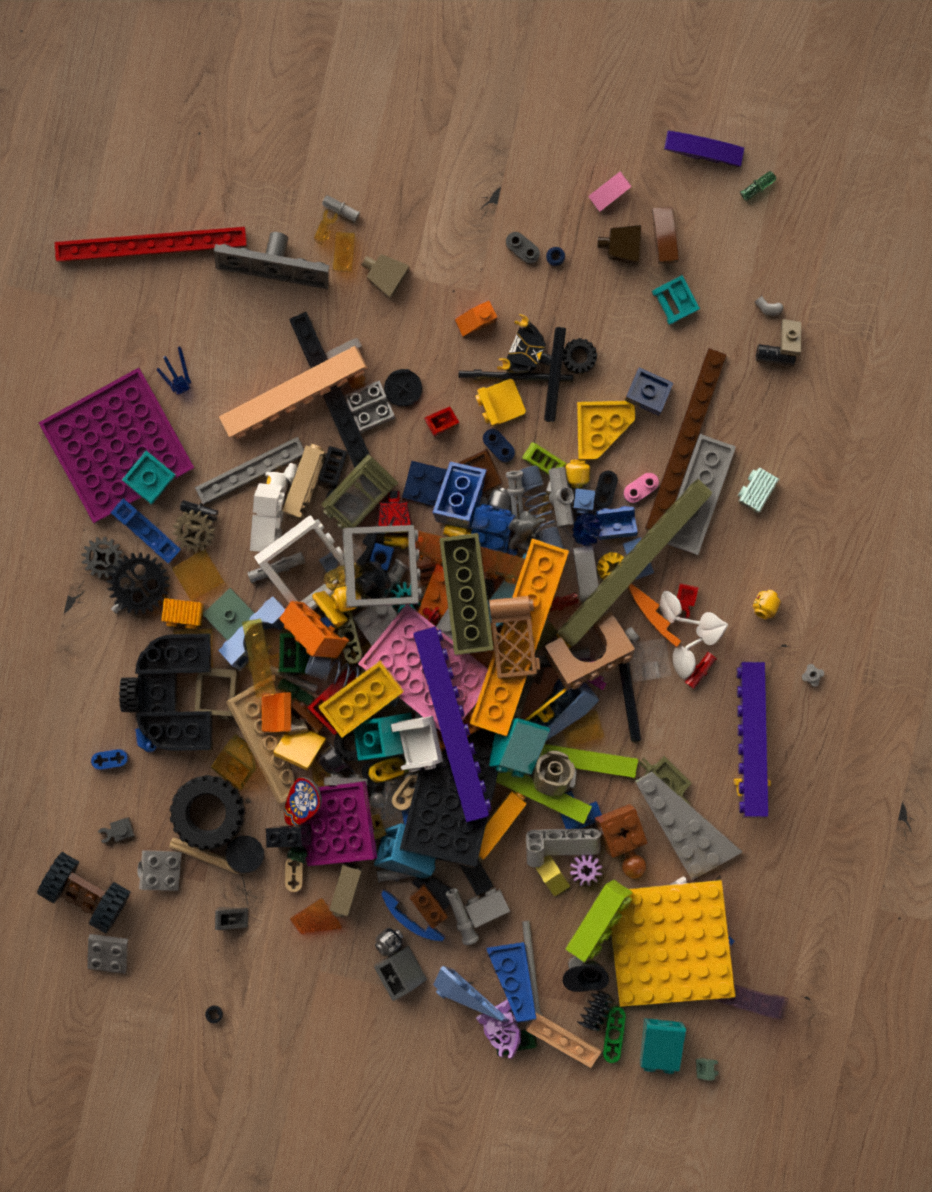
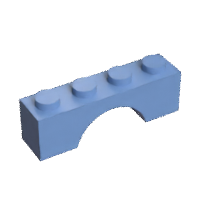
[218,596,286,671]

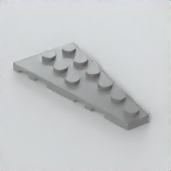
[635,772,742,880]

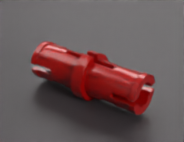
[685,652,717,689]

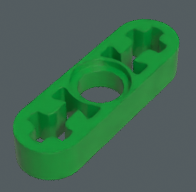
[603,1006,626,1063]

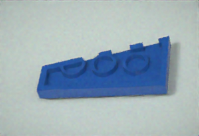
[486,942,536,1023]

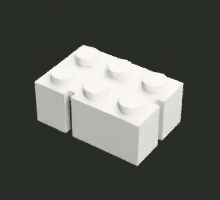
[250,483,285,552]

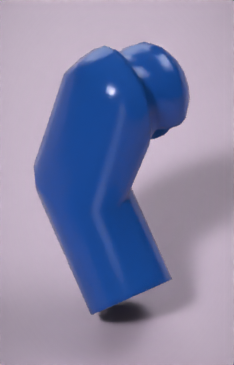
[135,728,157,753]

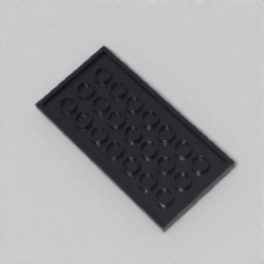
[400,728,498,868]

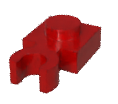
[676,583,699,619]

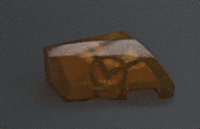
[290,897,343,934]

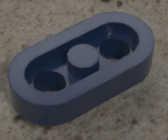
[483,429,515,462]

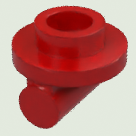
[423,606,441,623]

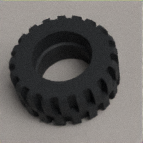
[170,775,246,850]

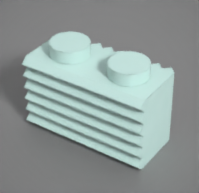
[738,468,779,513]

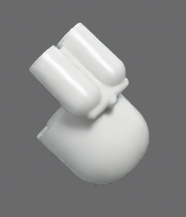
[265,463,298,493]

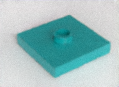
[122,451,177,505]

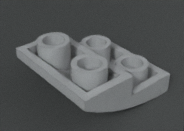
[344,381,395,433]

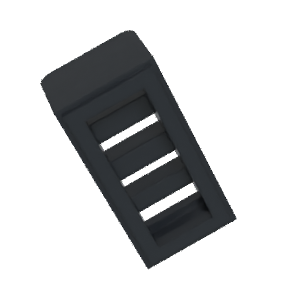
[318,446,347,489]

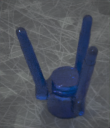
[157,346,192,395]

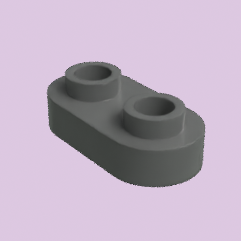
[506,232,540,264]

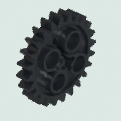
[106,552,170,615]

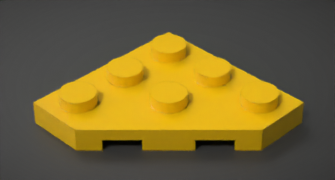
[577,401,635,460]

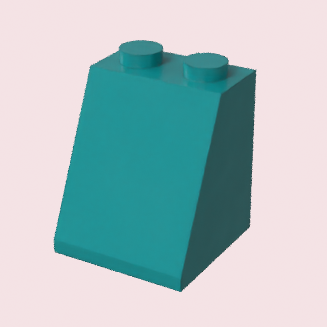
[353,713,412,760]
[489,718,550,778]
[639,1018,686,1074]

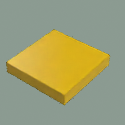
[274,730,326,771]

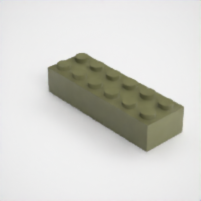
[439,533,494,656]

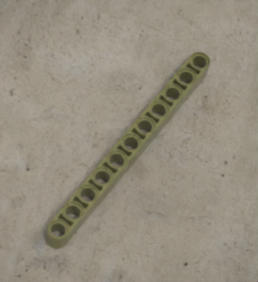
[557,479,712,647]

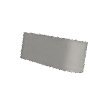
[573,545,598,603]

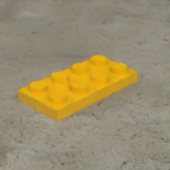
[319,660,404,737]

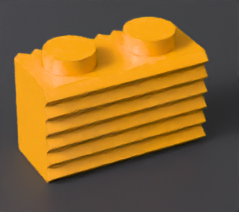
[161,598,204,629]

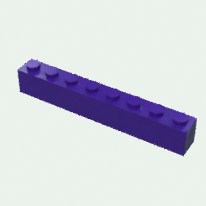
[736,662,768,818]

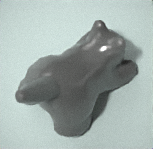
[508,511,546,551]

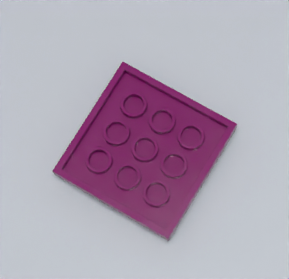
[301,781,377,866]

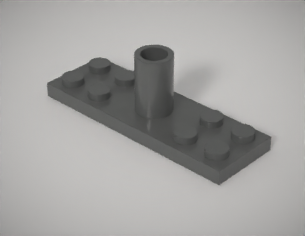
[214,232,330,289]

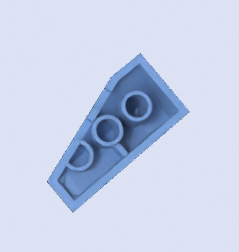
[532,679,599,741]
[433,966,509,1022]

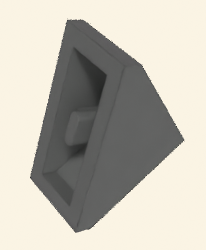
[215,907,248,930]

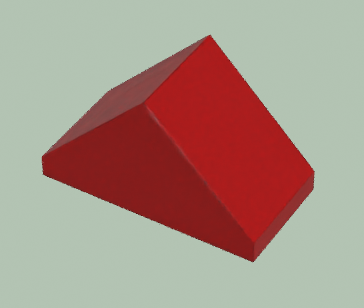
[424,406,460,437]

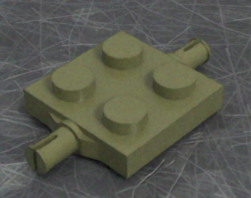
[639,756,692,805]

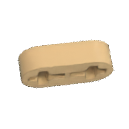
[285,855,303,892]

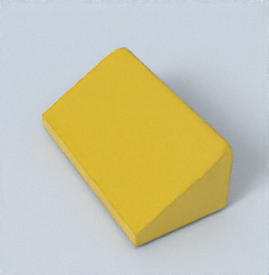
[312,591,348,628]

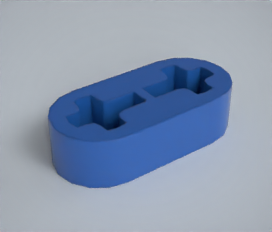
[91,749,129,769]

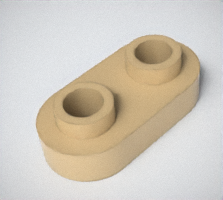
[392,775,418,811]

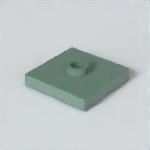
[202,588,254,640]

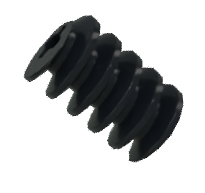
[577,990,615,1031]

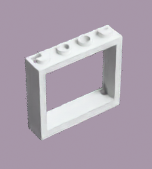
[254,515,357,610]

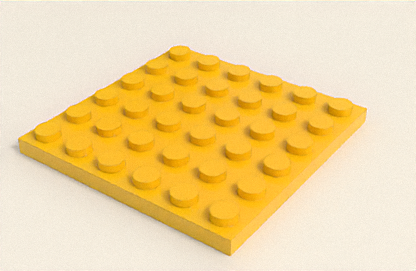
[611,880,736,1007]

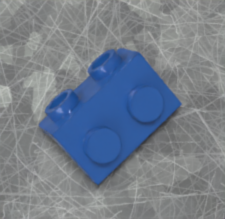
[596,506,638,540]

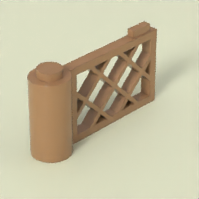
[489,596,540,678]

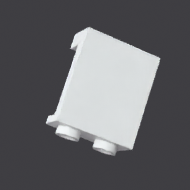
[391,716,443,772]

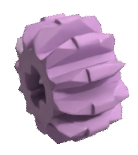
[570,855,602,886]

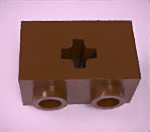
[409,884,448,929]

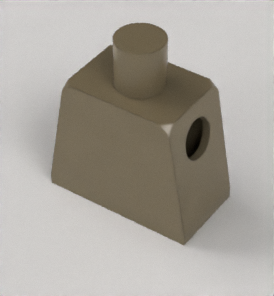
[361,254,410,300]

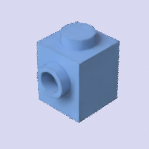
[573,489,595,514]

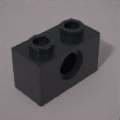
[265,825,311,848]

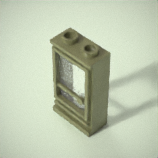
[321,455,398,530]

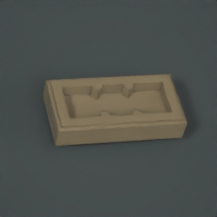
[780,319,801,356]

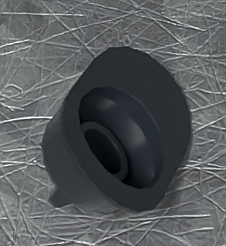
[319,742,357,774]
[562,960,609,992]

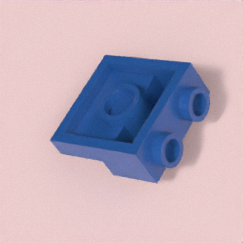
[471,504,516,553]

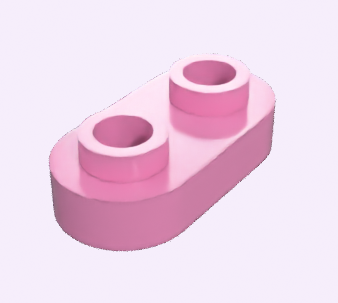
[623,473,659,503]

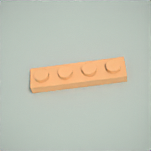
[525,1012,601,1068]

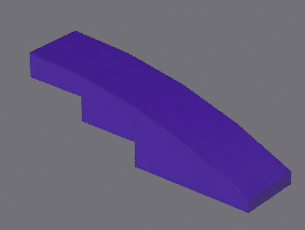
[664,130,745,167]

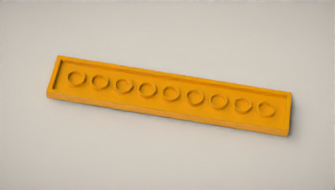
[470,539,569,736]

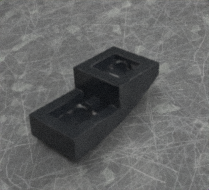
[356,534,377,565]

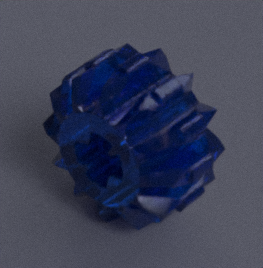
[571,513,603,546]

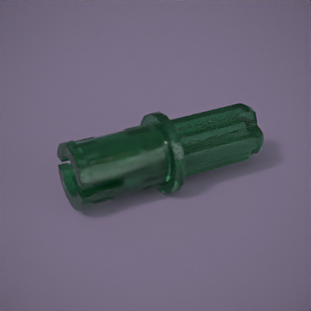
[740,171,776,202]
[277,678,315,706]

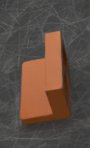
[262,692,291,732]

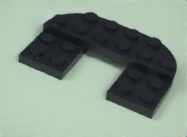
[135,634,213,751]

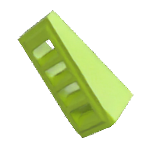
[522,442,566,475]

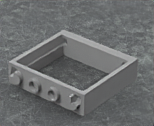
[342,525,422,608]

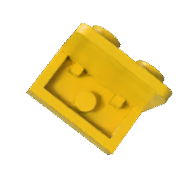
[475,379,526,428]

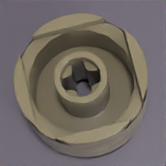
[532,751,575,796]

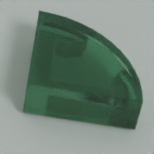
[287,846,307,864]

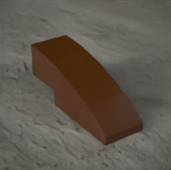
[652,207,679,264]
[520,667,558,720]

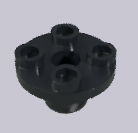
[355,561,391,599]

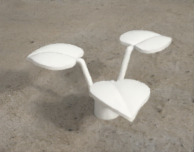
[659,591,728,680]

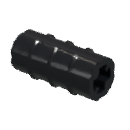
[755,344,796,367]

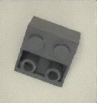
[374,945,427,1001]

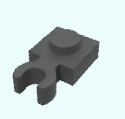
[98,817,135,843]

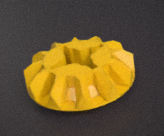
[597,552,624,580]

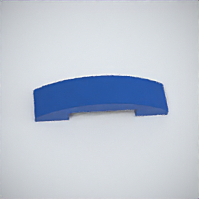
[110,498,181,564]
[381,889,445,941]

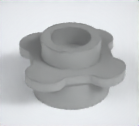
[802,664,824,687]

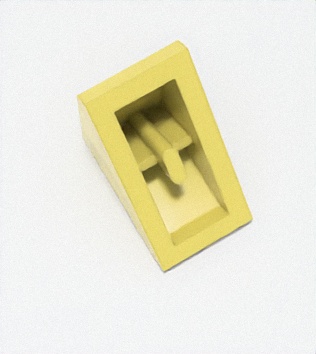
[535,855,570,897]

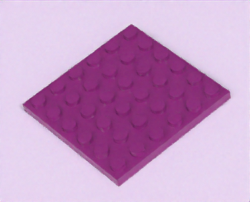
[38,368,195,524]

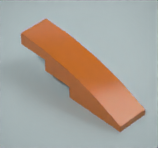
[627,583,681,647]

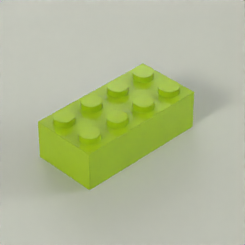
[565,880,633,963]

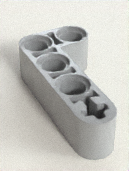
[526,829,601,867]

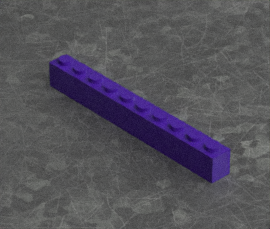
[413,626,492,822]

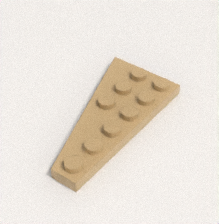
[226,674,294,803]

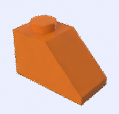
[455,300,498,337]

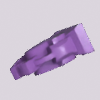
[476,1000,521,1059]

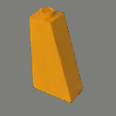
[479,790,527,860]

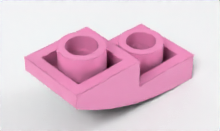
[588,171,632,212]

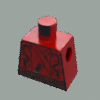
[377,491,412,535]

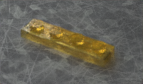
[242,618,275,698]

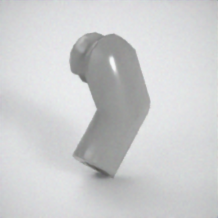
[755,296,783,316]

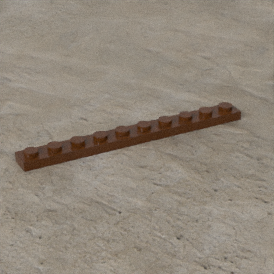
[645,348,727,530]

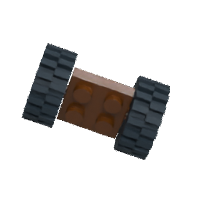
[37,852,131,934]

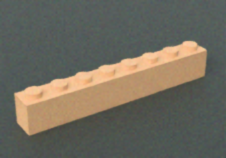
[219,346,368,439]

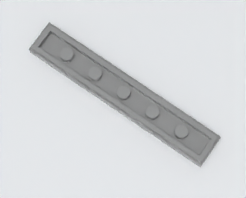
[195,437,304,505]

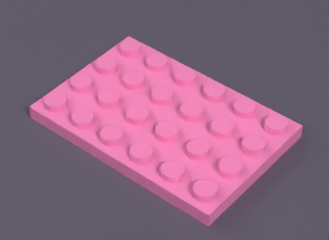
[358,605,488,731]

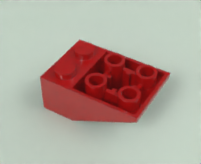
[307,667,359,735]

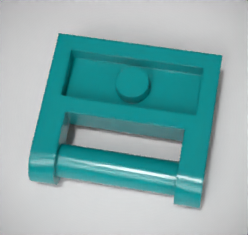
[651,275,700,325]

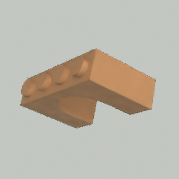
[544,612,635,691]

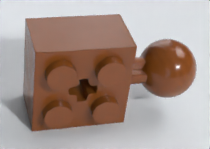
[594,804,648,879]

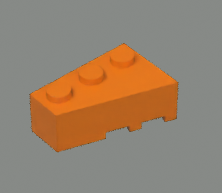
[279,601,349,658]

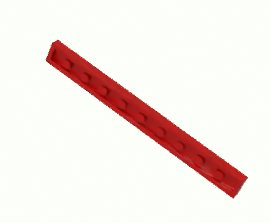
[54,227,247,262]

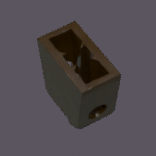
[597,225,641,265]

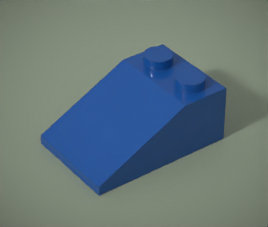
[433,462,487,530]

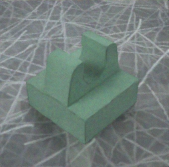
[696,1058,719,1081]

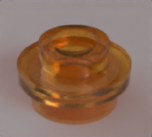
[347,375,366,389]

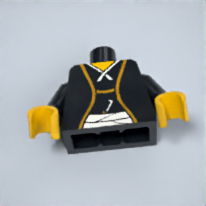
[497,314,552,375]

